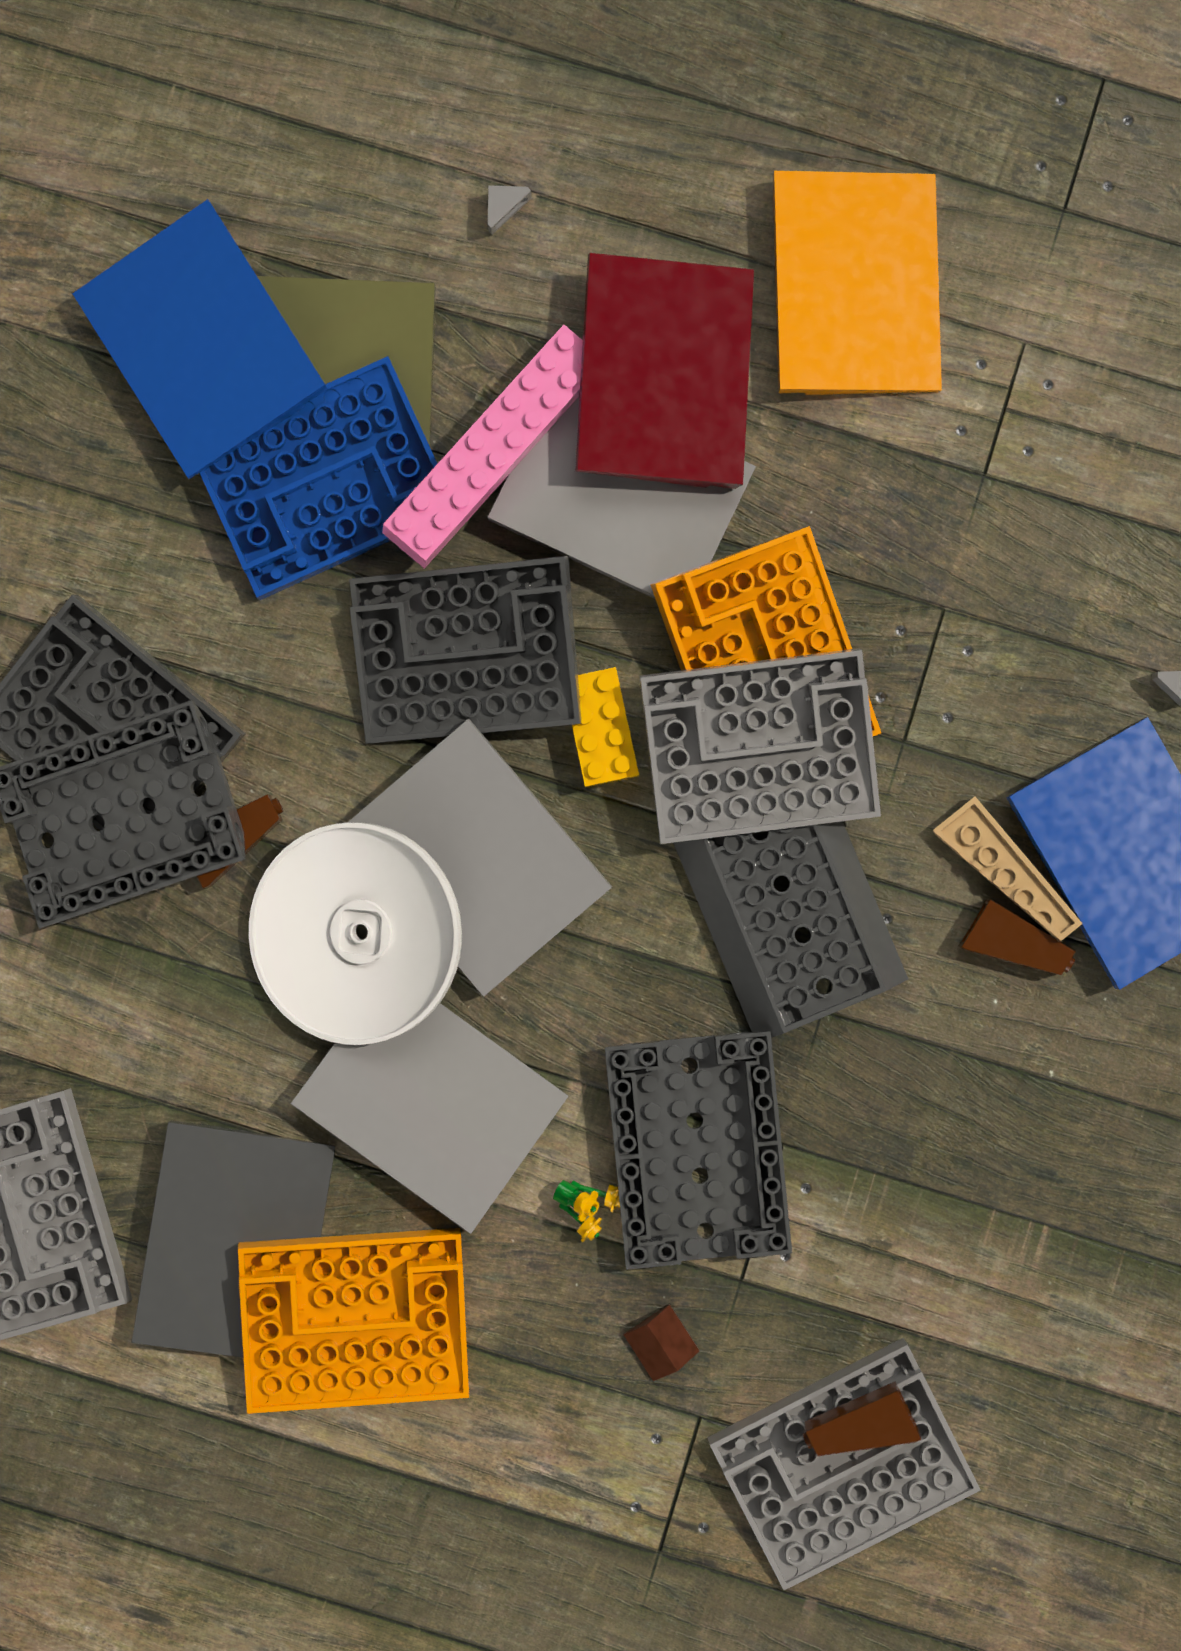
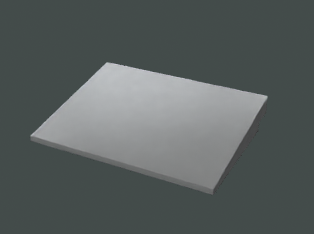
[488,396,756,598]
[639,648,881,844]
[347,719,612,997]
[291,1003,568,1234]
[0,1088,133,1340]
[707,1338,980,1590]

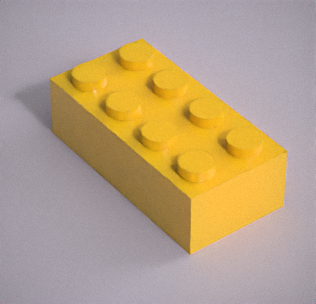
[572,667,639,788]

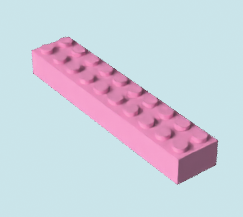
[382,325,583,569]

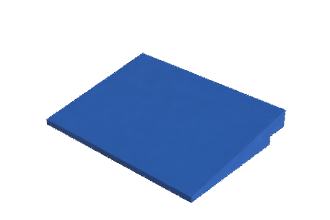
[72,199,328,479]
[200,356,437,600]
[1006,717,1181,990]

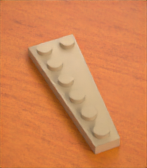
[932,797,1083,942]

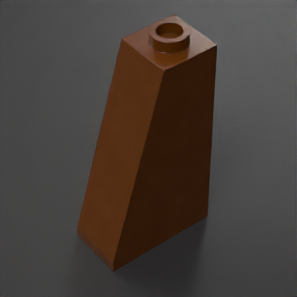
[197,794,284,889]
[958,900,1076,975]
[802,1381,921,1456]

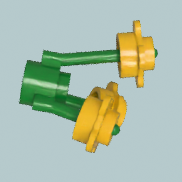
[553,1180,620,1242]

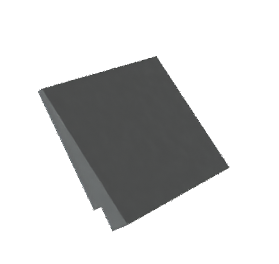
[349,556,582,744]
[0,595,246,830]
[131,1120,336,1358]

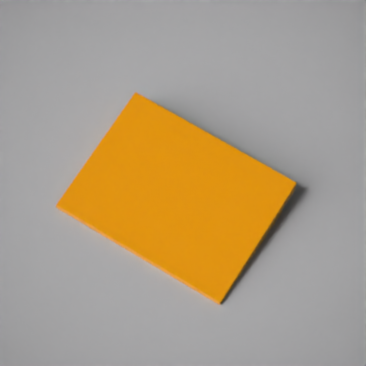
[773,171,942,395]
[650,526,881,736]
[238,1228,469,1414]

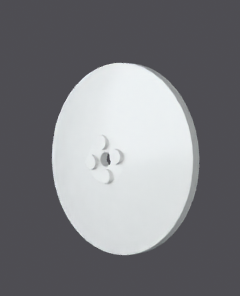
[249,822,462,1045]

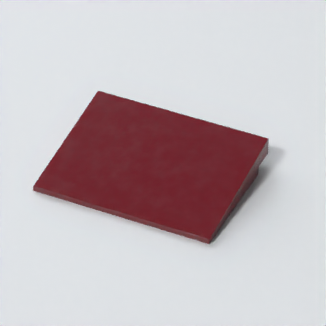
[575,253,754,489]

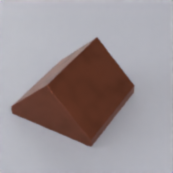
[623,1304,699,1381]

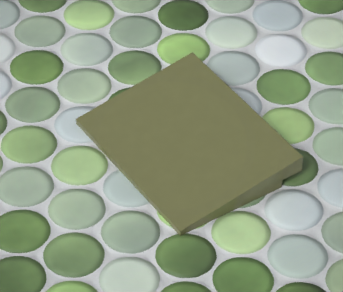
[257,276,436,446]

